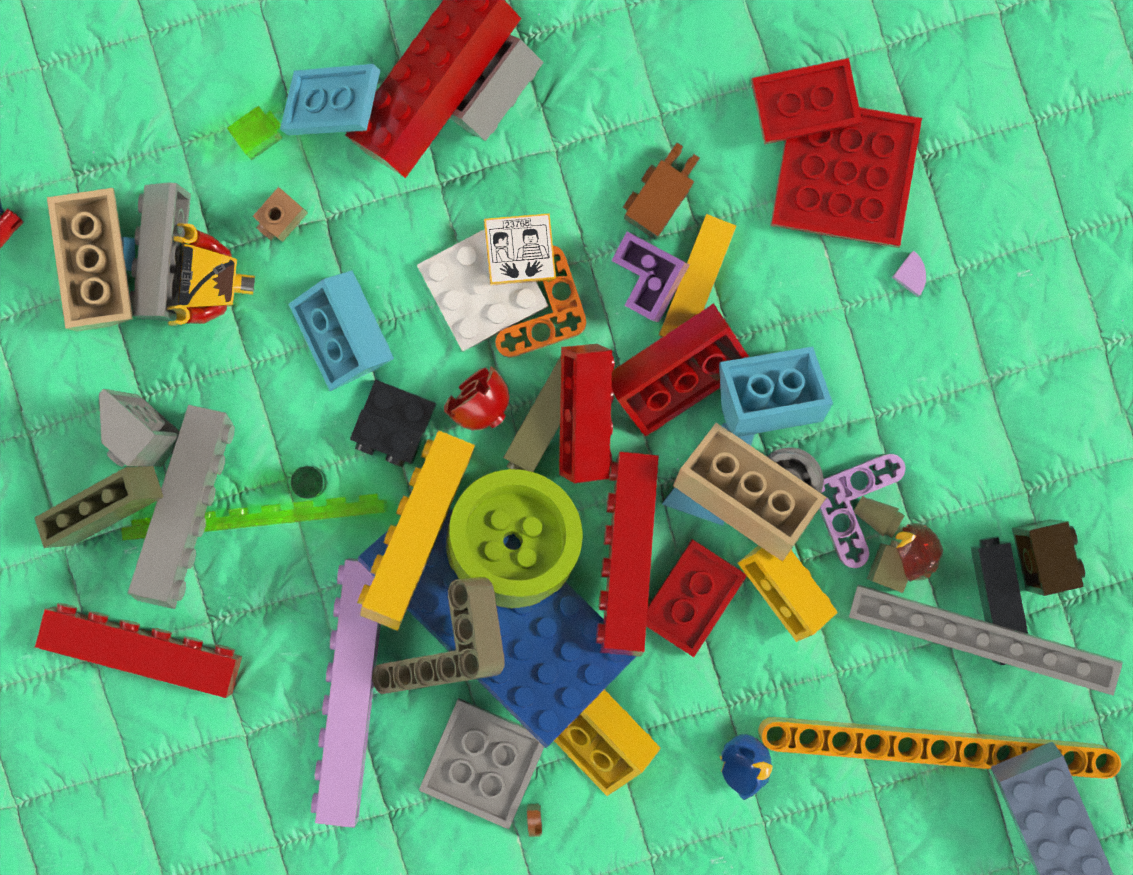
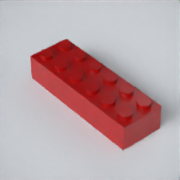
[345,0,521,178]

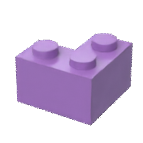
[611,232,690,322]

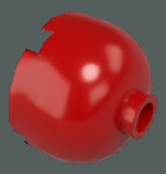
[444,366,510,431]

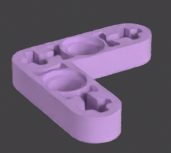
[819,454,906,568]

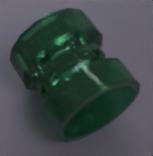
[291,466,328,499]

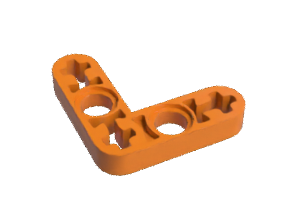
[495,246,586,358]

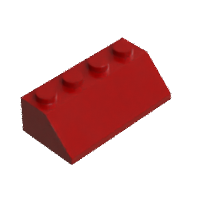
[612,303,749,437]

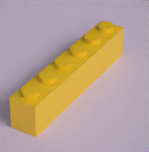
[357,430,475,631]

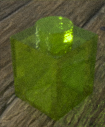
[227,105,283,160]

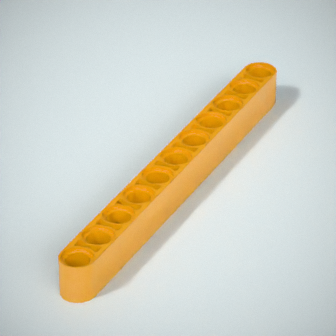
[758,717,1121,779]

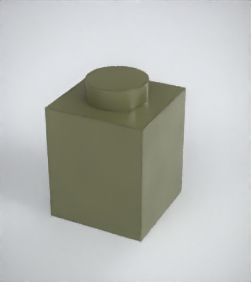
[867,540,917,593]

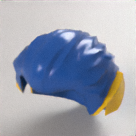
[719,734,773,800]

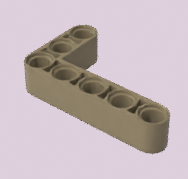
[372,577,505,694]

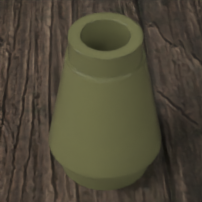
[854,496,905,538]

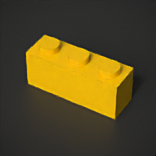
[738,545,838,642]

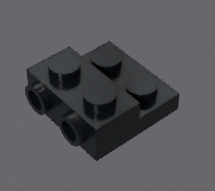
[350,379,437,467]

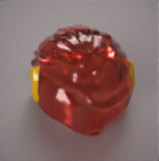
[895,523,943,582]

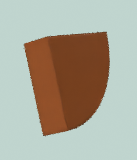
[527,803,542,837]

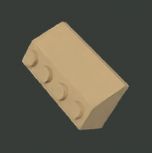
[47,188,133,331]
[673,423,827,562]

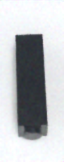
[970,536,1028,665]

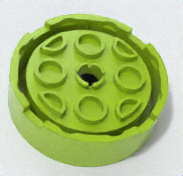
[446,469,583,608]

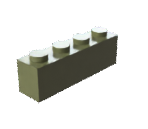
[34,466,164,548]

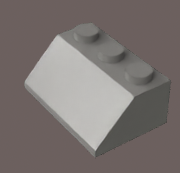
[450,35,544,141]

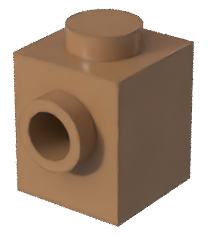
[253,187,308,242]

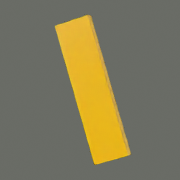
[658,214,736,337]

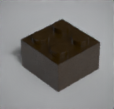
[1012,519,1085,596]

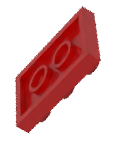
[751,58,862,145]
[646,539,747,657]

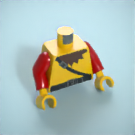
[167,223,255,326]

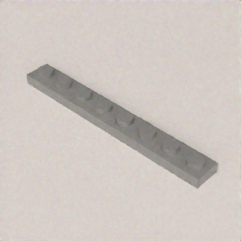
[849,585,1123,696]

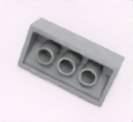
[129,182,191,321]
[99,389,180,467]

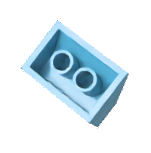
[289,270,394,391]
[719,347,833,437]

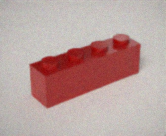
[559,344,615,484]

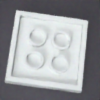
[417,229,549,352]

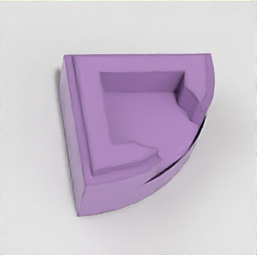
[892,251,926,297]

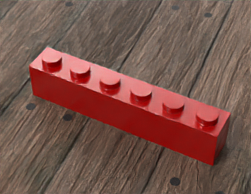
[596,452,659,657]
[35,603,242,698]

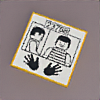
[484,213,556,286]

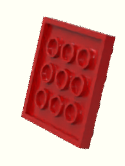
[770,107,922,248]

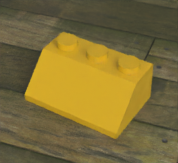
[554,689,661,796]

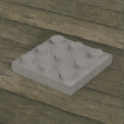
[419,698,544,829]

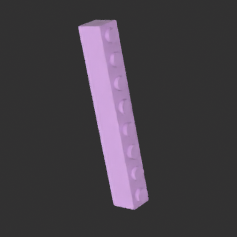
[311,558,381,828]

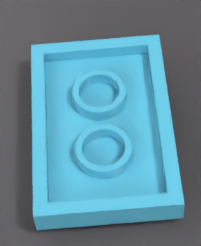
[280,64,380,135]

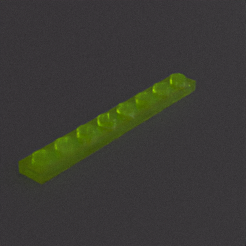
[121,493,388,541]

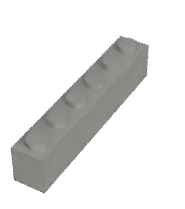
[128,405,235,609]

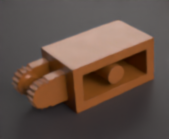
[623,143,700,240]

